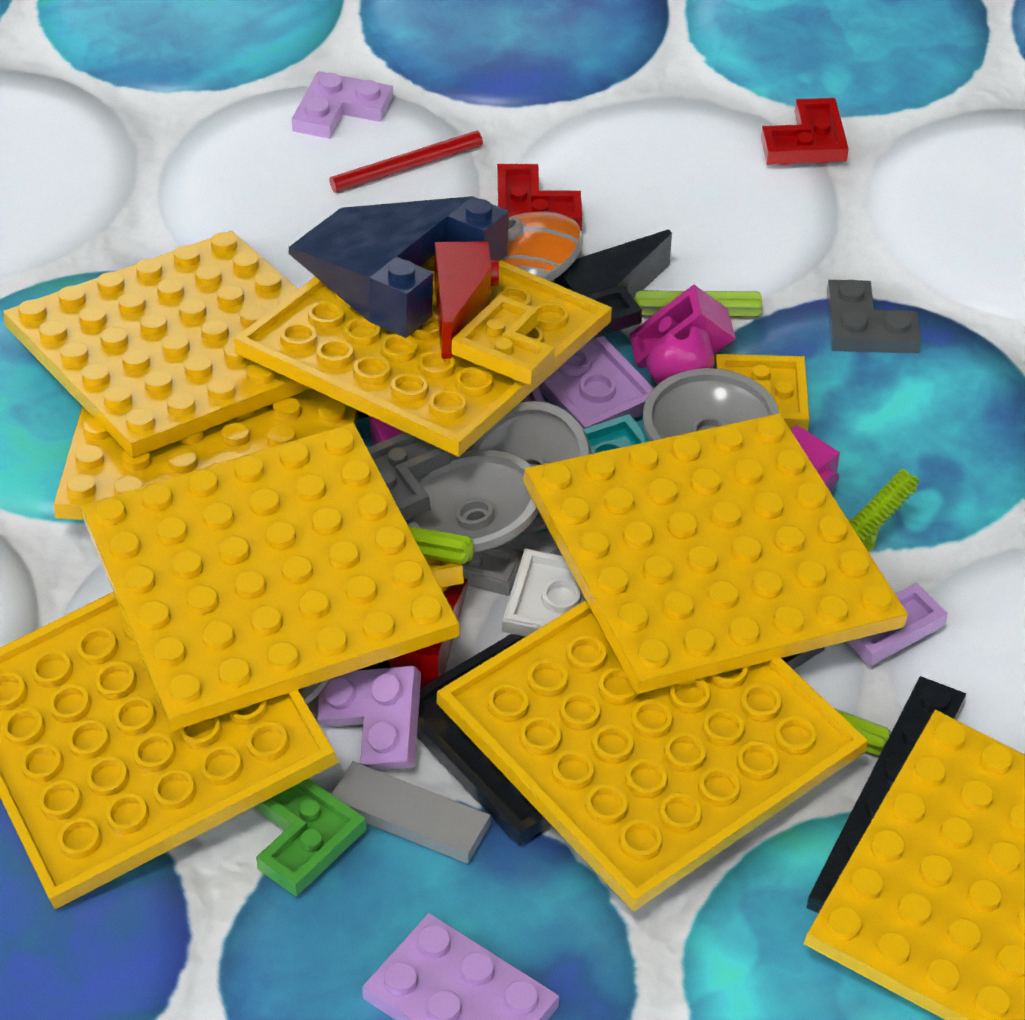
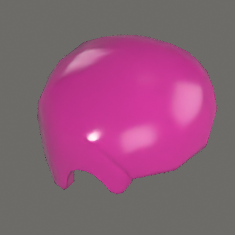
[646,327,715,384]

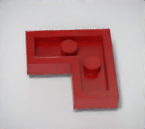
[761,98,849,165]
[497,164,582,231]

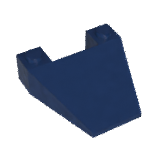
[289,196,509,338]

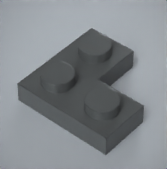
[827,280,921,353]
[367,432,451,521]

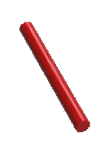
[329,130,483,193]

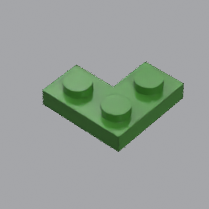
[255,778,366,897]

